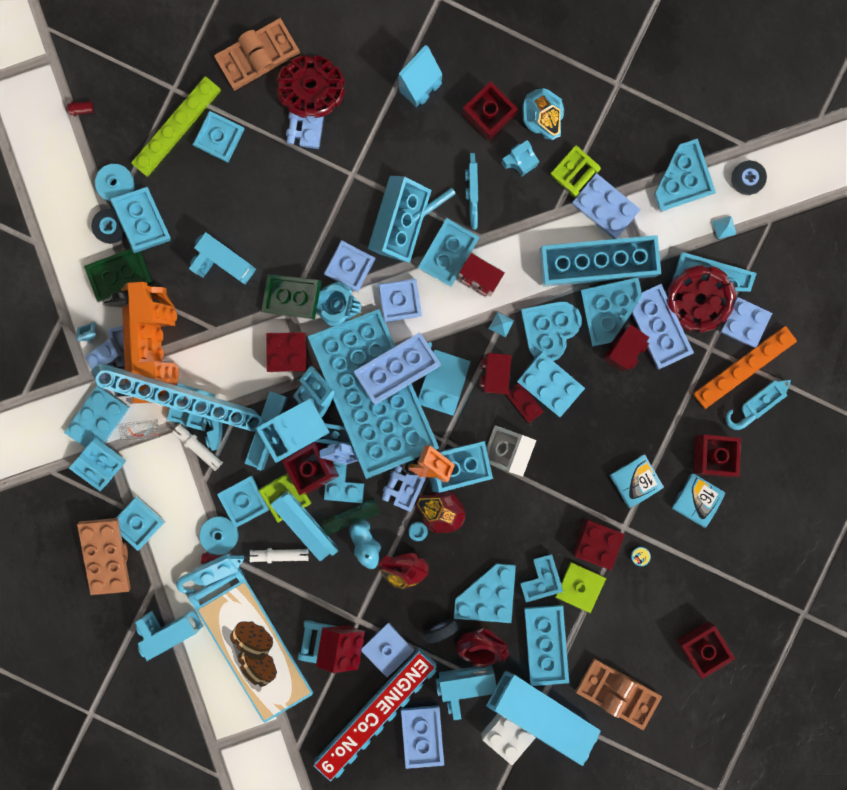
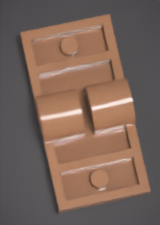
[214,18,300,91]
[77,518,131,595]
[575,658,662,730]

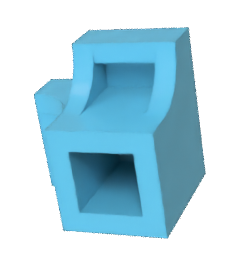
[501,140,539,176]

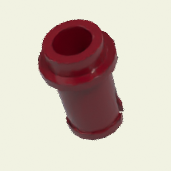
[67,101,94,117]
[201,551,224,565]

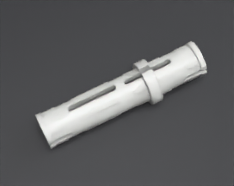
[172,424,223,471]
[250,548,309,563]

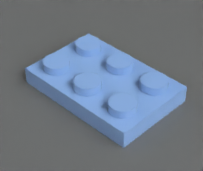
[572,173,641,239]
[401,706,444,769]

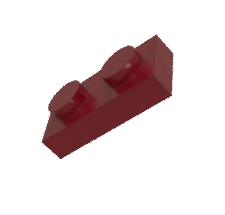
[506,383,544,423]

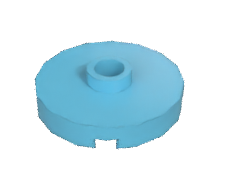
[95,164,134,202]
[199,516,239,555]

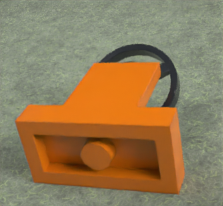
[402,445,455,482]

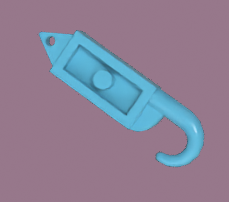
[465,153,478,230]
[725,380,791,430]
[176,554,244,594]

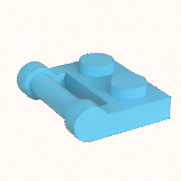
[298,620,335,663]

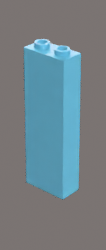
[486,671,601,766]

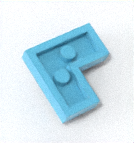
[324,462,364,503]
[520,554,563,602]

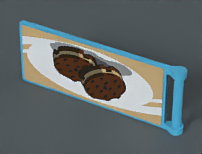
[188,567,313,723]

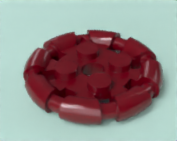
[276,55,345,118]
[666,265,736,332]

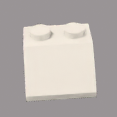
[486,425,536,476]

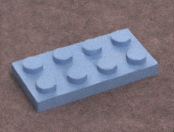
[631,284,694,369]
[354,332,441,406]

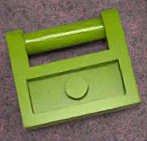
[550,145,601,198]

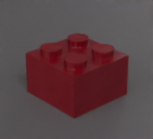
[462,81,518,142]
[458,253,505,297]
[602,324,650,371]
[266,332,308,373]
[479,353,512,395]
[693,435,741,477]
[282,442,339,496]
[572,518,625,571]
[676,621,735,679]
[315,625,365,673]

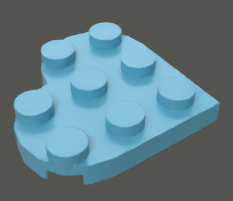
[521,302,582,361]

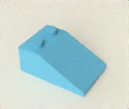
[398,45,442,107]
[418,350,471,416]
[429,441,493,493]

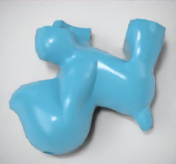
[349,520,381,569]

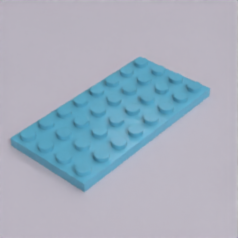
[308,309,439,479]

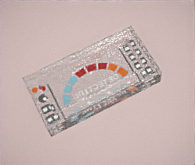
[118,419,160,443]

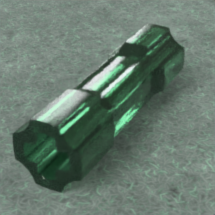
[321,498,380,536]

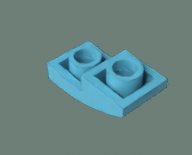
[205,409,222,451]

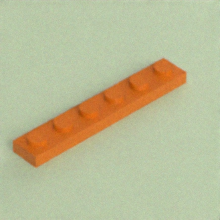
[693,326,797,409]

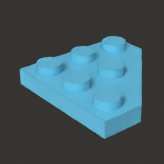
[654,139,716,212]
[581,278,642,346]
[454,563,516,623]

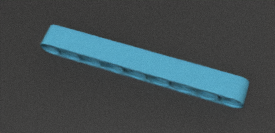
[92,364,263,431]

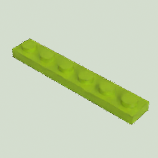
[131,76,221,177]

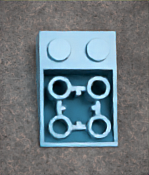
[256,399,330,463]

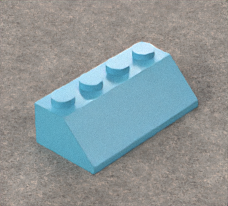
[368,176,432,263]

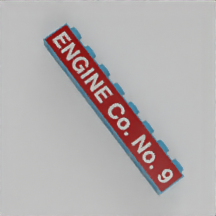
[313,647,436,782]

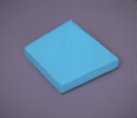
[712,216,736,240]
[489,312,514,337]
[76,322,96,341]

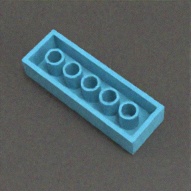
[539,235,661,287]

